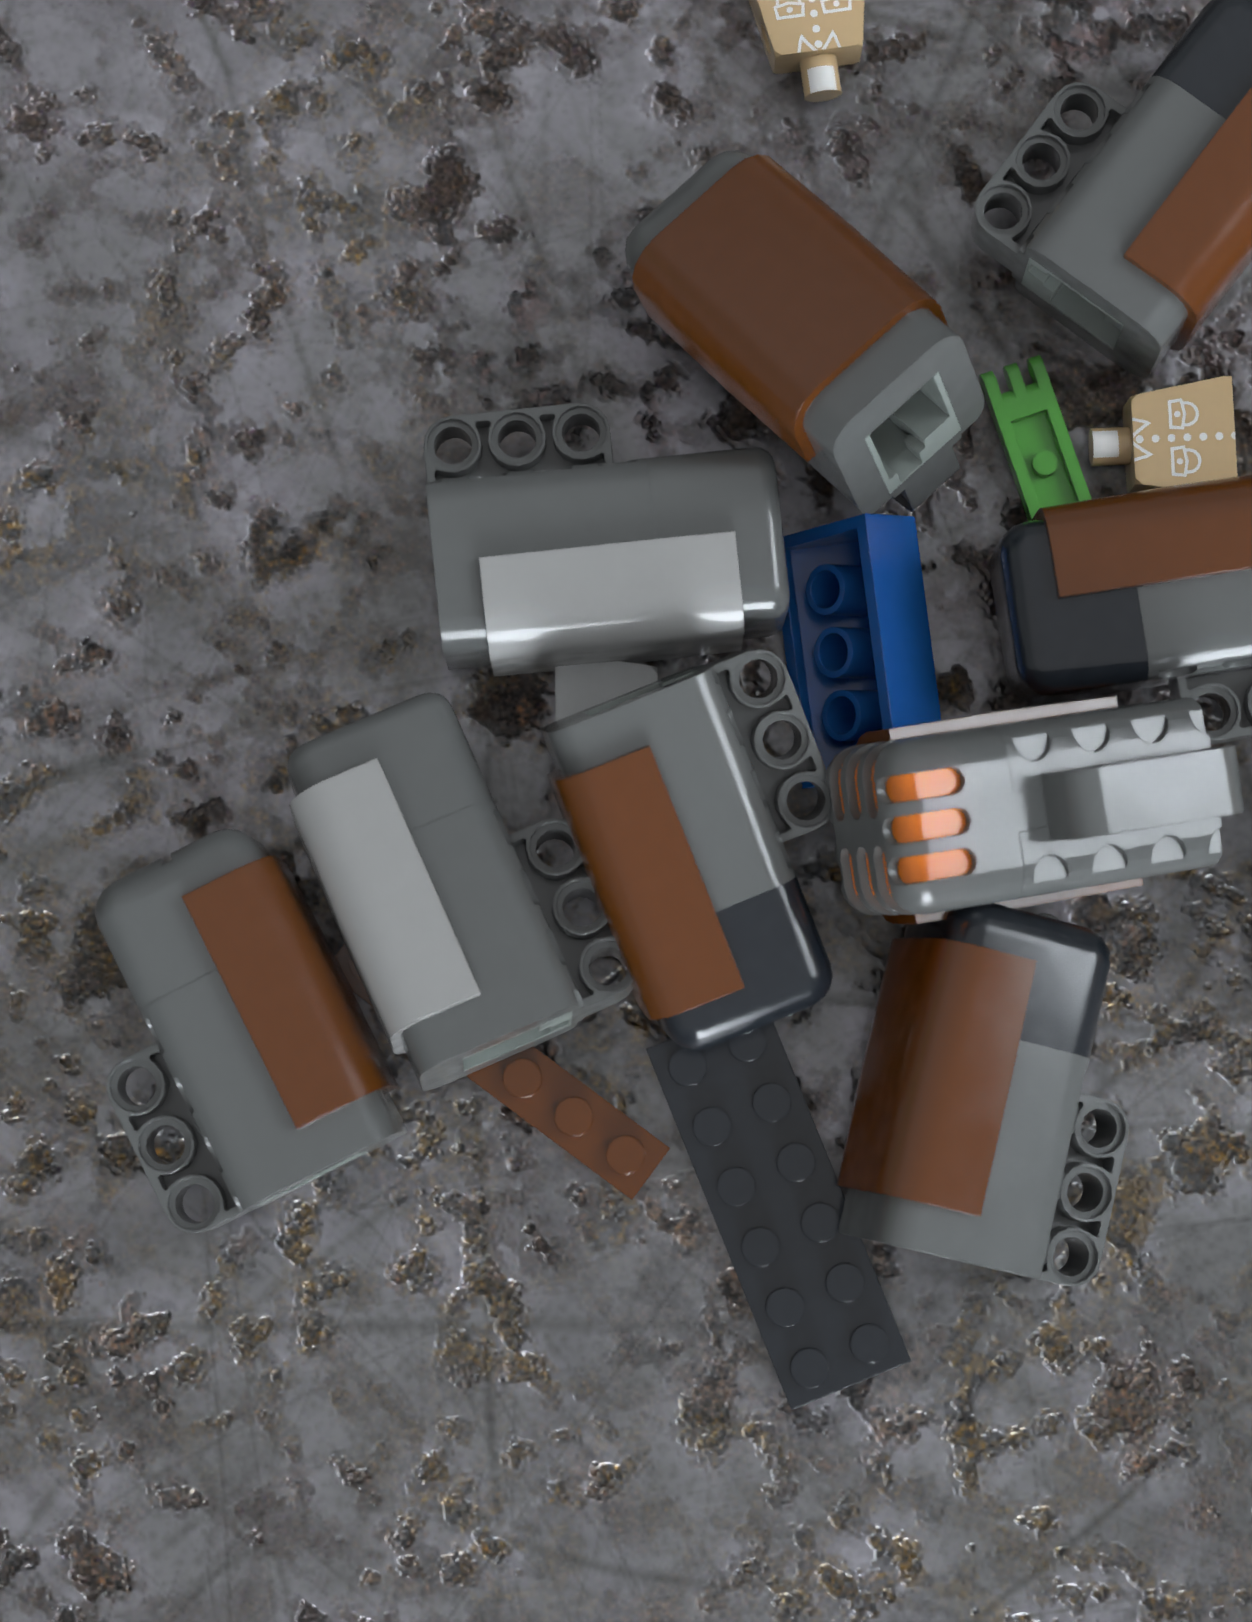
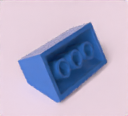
[782,514,941,789]

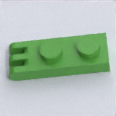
[979,355,1091,521]

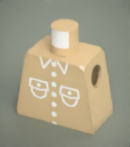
[749,0,864,102]
[1088,376,1238,493]

